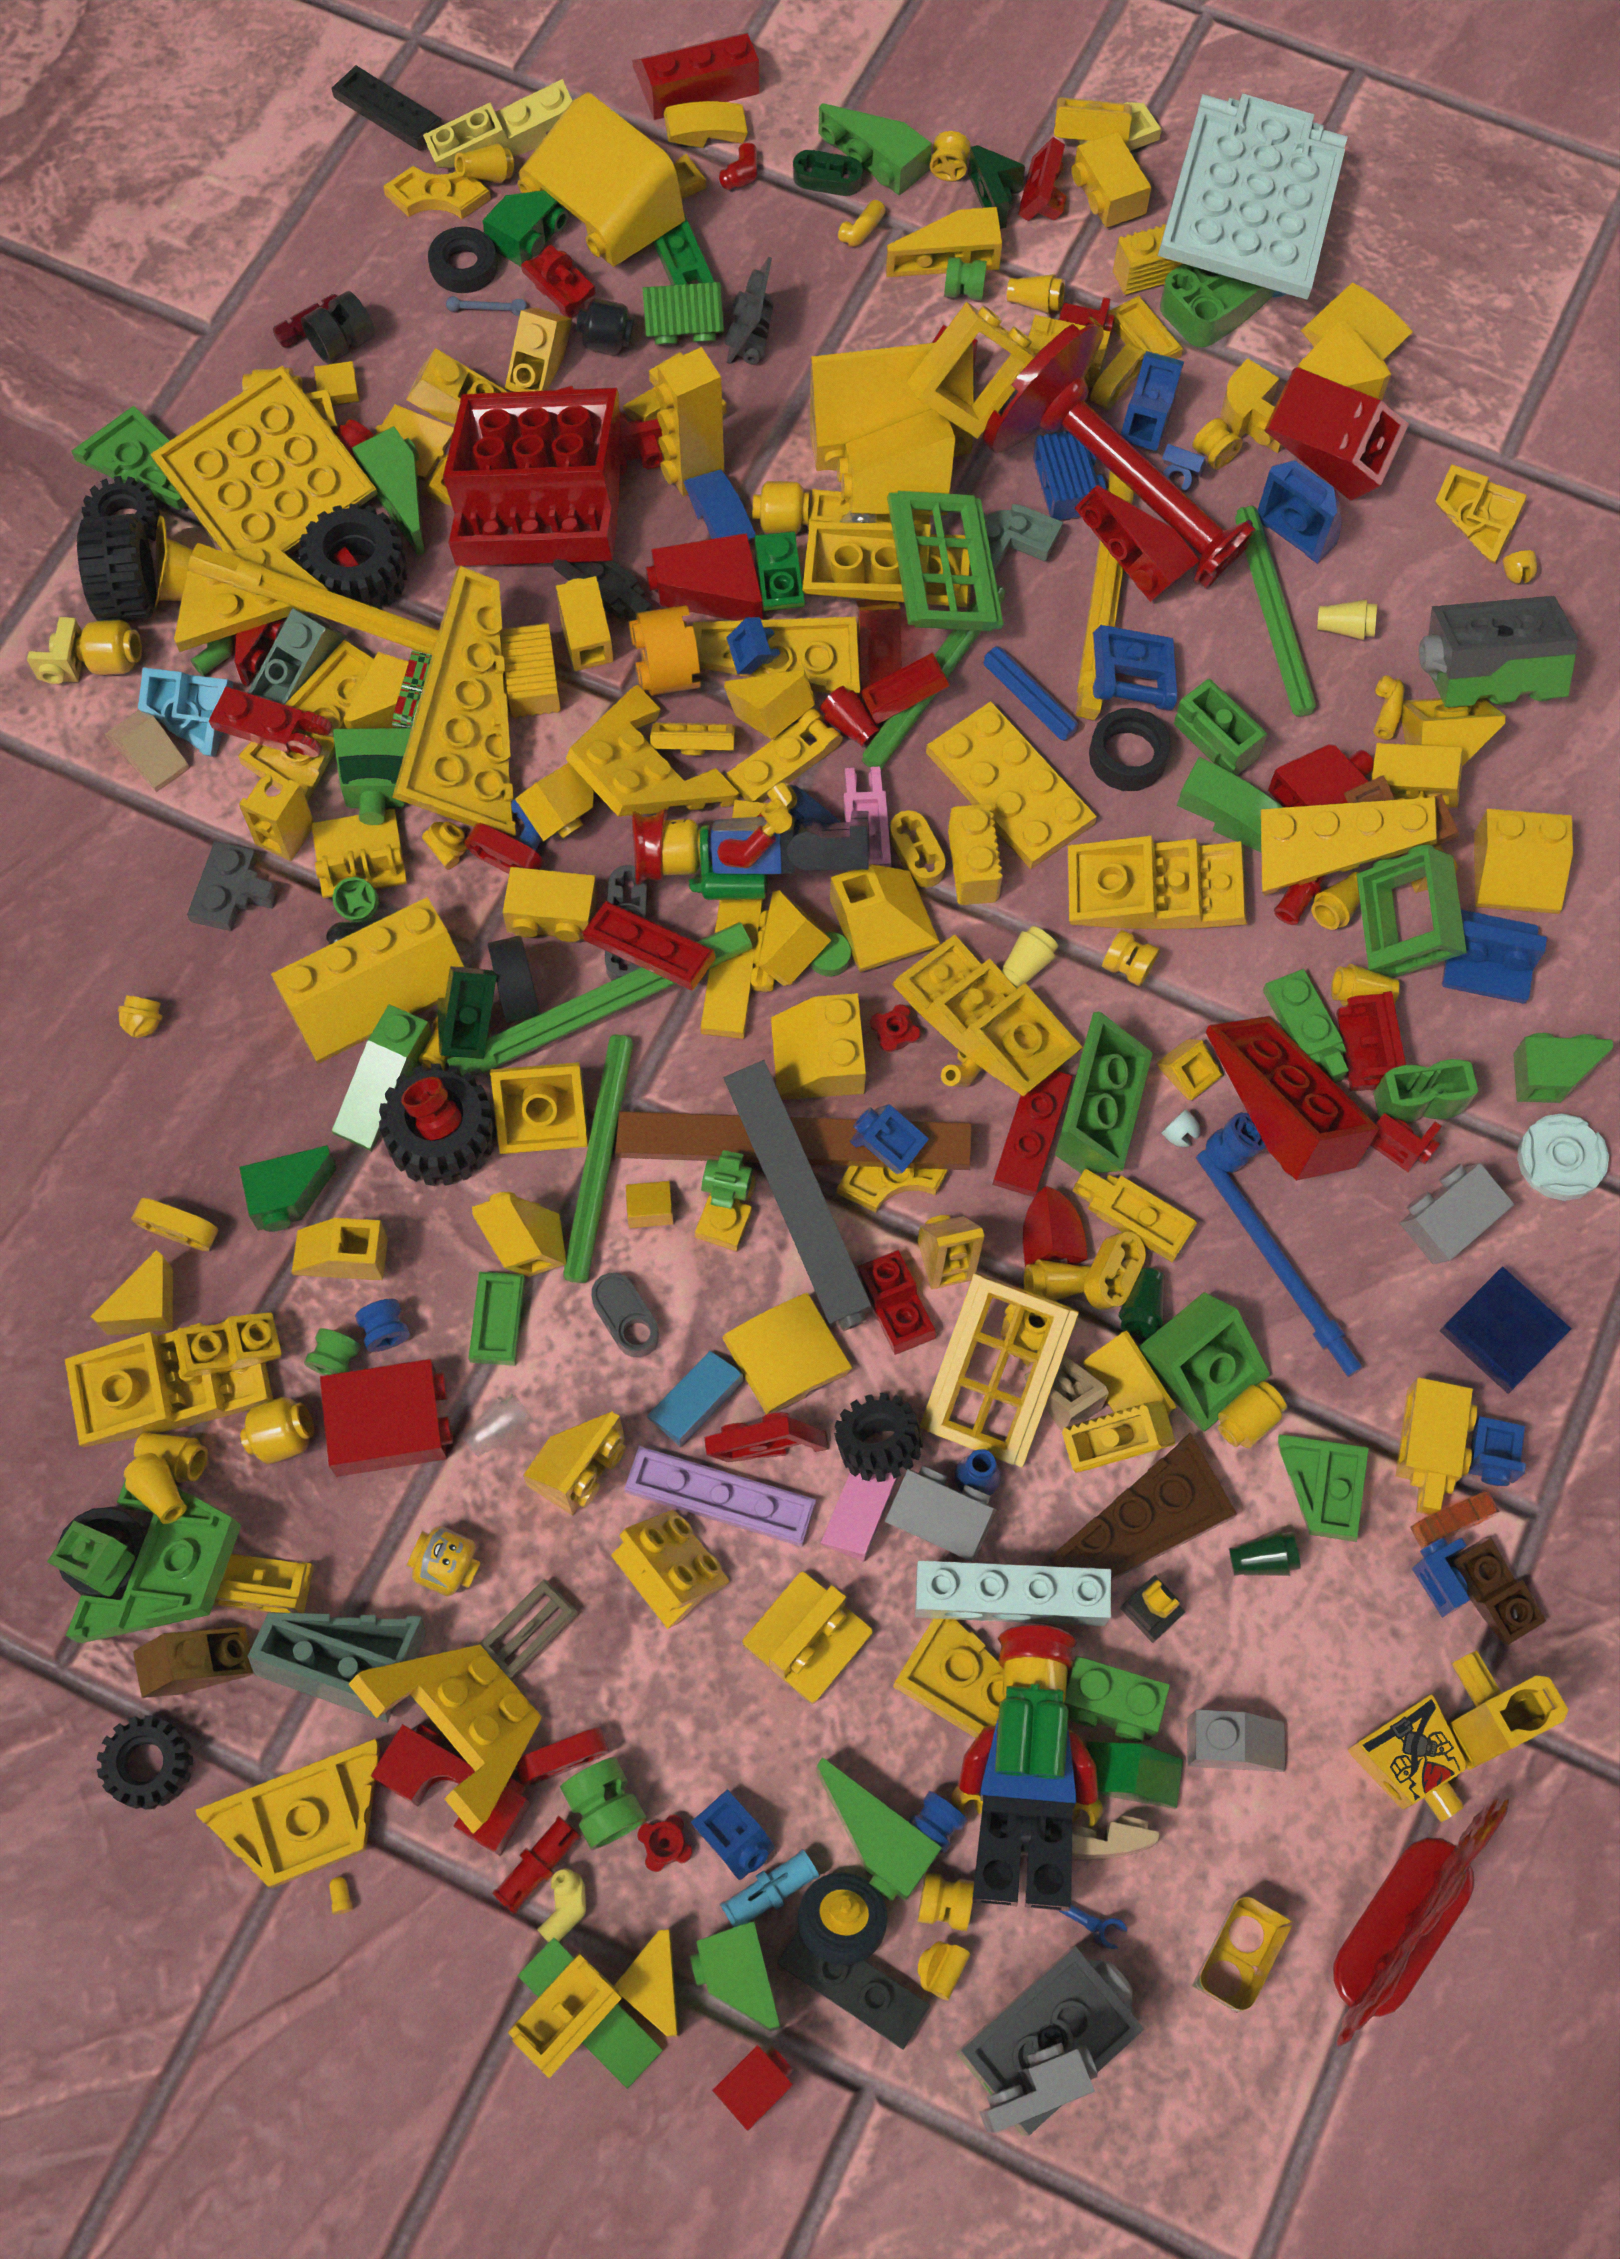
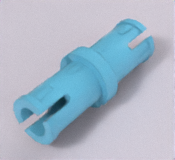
[720,1849,820,1928]

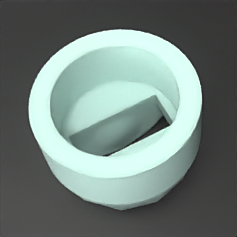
[1161,1109,1201,1148]

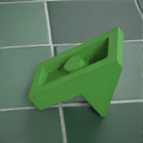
[47,1521,135,1597]

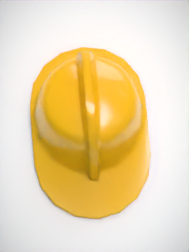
[155,516,193,608]

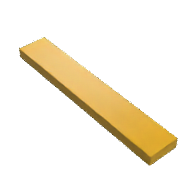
[700,800,768,1039]

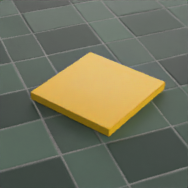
[150,365,378,556]

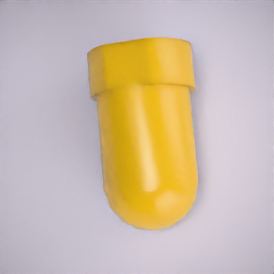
[329,1876,353,1915]

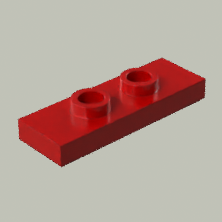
[992,1070,1072,1197]

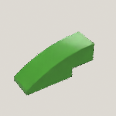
[1177,757,1283,853]
[517,1938,663,2089]

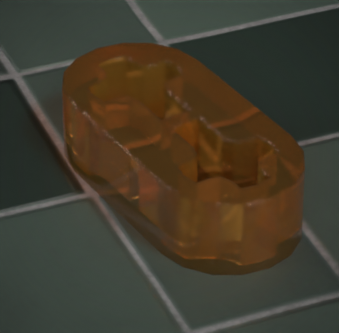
[1410,1491,1500,1549]

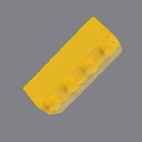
[810,342,974,471]

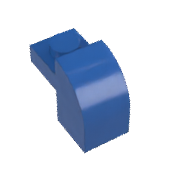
[1120,351,1185,451]

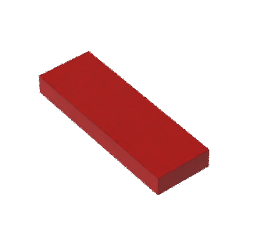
[582,901,716,991]

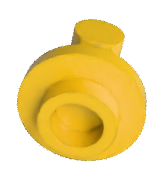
[422,821,467,869]
[917,1941,971,2001]

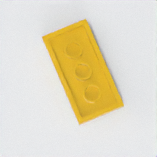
[926,701,1097,869]

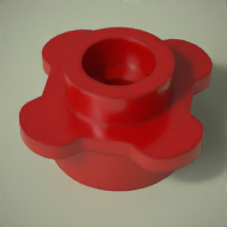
[870,1004,920,1052]
[637,1815,692,1872]

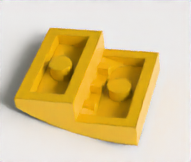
[1300,282,1413,360]
[722,1292,852,1415]

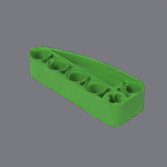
[1160,264,1276,347]

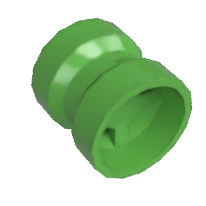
[944,257,987,301]
[332,877,379,922]

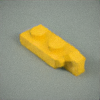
[1073,1168,1197,1263]

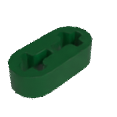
[793,150,863,196]

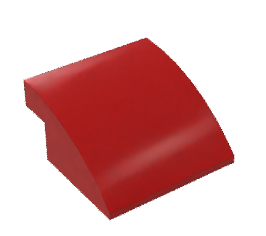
[443,388,620,566]

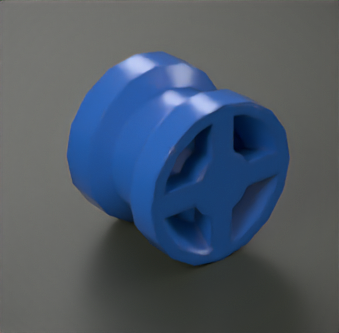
[355,1299,410,1352]
[908,1791,968,1854]

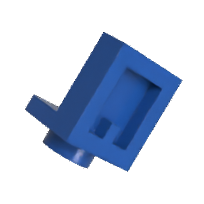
[849,1104,929,1174]
[1412,1537,1471,1618]
[691,1789,775,1880]

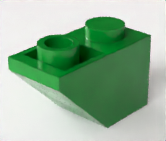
[482,190,568,267]
[755,532,805,611]

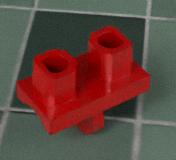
[521,244,596,318]
[620,411,663,476]

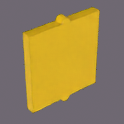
[375,404,454,481]

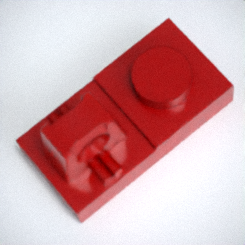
[1018,137,1067,221]

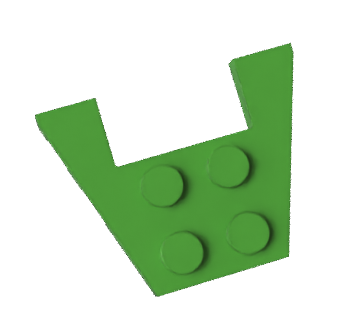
[66,1479,241,1643]

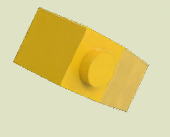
[886,207,1002,277]
[917,1215,984,1290]

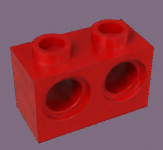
[712,2045,793,2131]

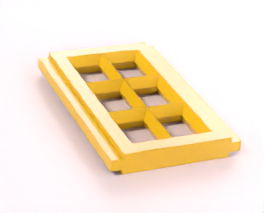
[919,1272,1079,1468]

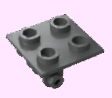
[725,257,774,364]

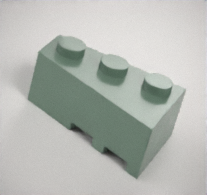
[247,1612,426,1723]

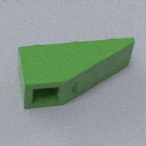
[818,103,932,195]

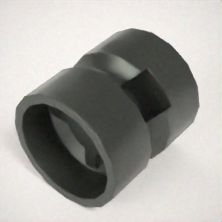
[301,291,375,364]

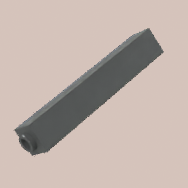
[723,1060,873,1331]

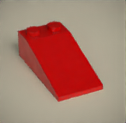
[1205,1016,1379,1181]

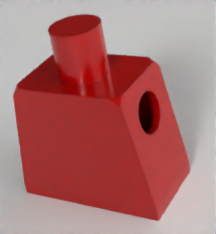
[1268,744,1374,808]

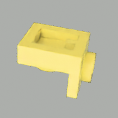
[27,617,83,684]

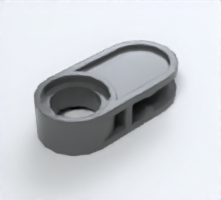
[591,1273,659,1358]

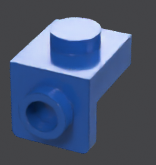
[1468,1416,1526,1486]

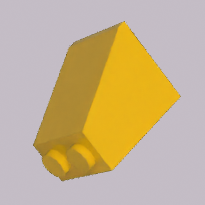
[837,409,955,515]

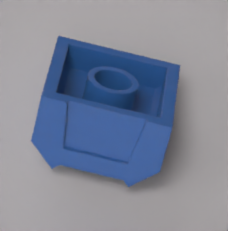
[1258,460,1342,564]

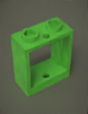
[1357,845,1467,978]

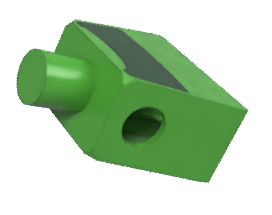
[333,728,412,825]

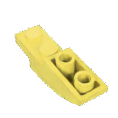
[423,79,572,168]

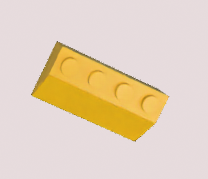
[271,897,465,1064]

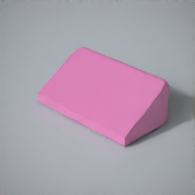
[821,1472,898,1562]

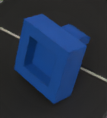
[1162,444,1207,492]
[726,617,780,674]

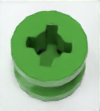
[304,1328,361,1376]

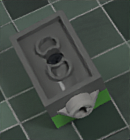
[1419,596,1578,707]
[955,1946,1144,2136]

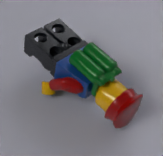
[632,783,870,900]
[951,1624,1103,1911]

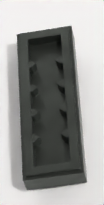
[332,65,442,151]
[777,1929,930,2050]

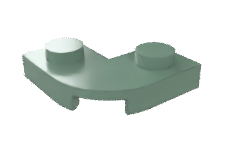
[983,504,1064,575]

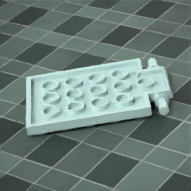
[1158,93,1348,300]

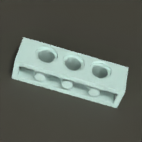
[915,1561,1111,1626]

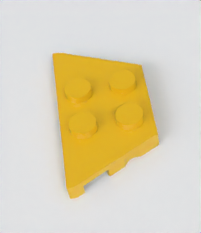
[174,540,328,652]
[196,1739,380,1888]

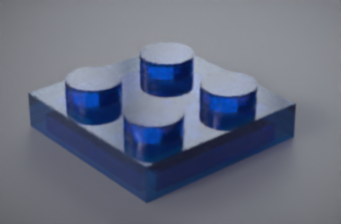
[1440,1266,1572,1394]

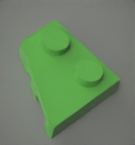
[1278,1434,1369,1542]

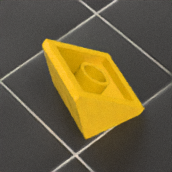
[490,1062,588,1154]

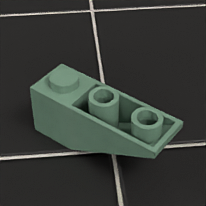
[248,608,347,705]

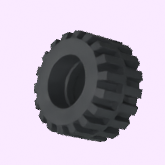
[299,504,408,610]
[77,514,156,621]
[378,1064,496,1186]

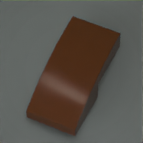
[1447,1538,1546,1645]

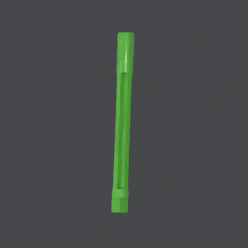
[447,922,753,1076]

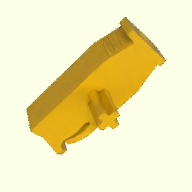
[1448,1650,1569,1770]

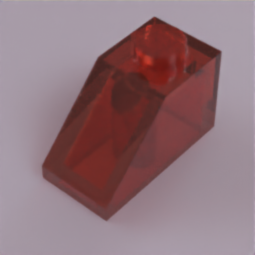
[856,599,902,690]

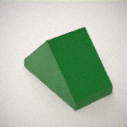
[1086,1742,1183,1809]

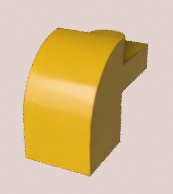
[1220,358,1283,453]

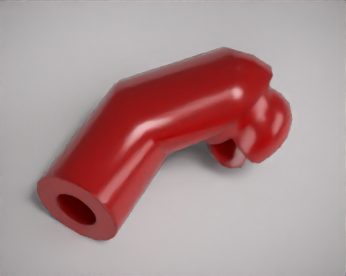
[719,143,757,190]

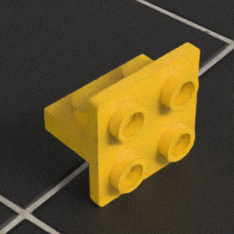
[611,1510,729,1629]
[742,1572,872,1704]

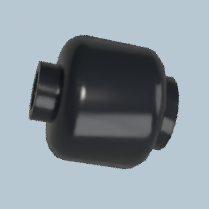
[576,298,634,355]

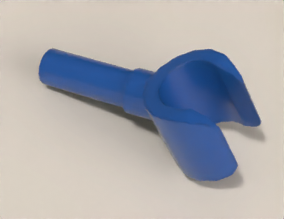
[1057,1904,1127,1949]

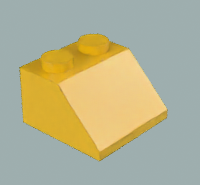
[1474,809,1573,914]
[771,993,866,1100]

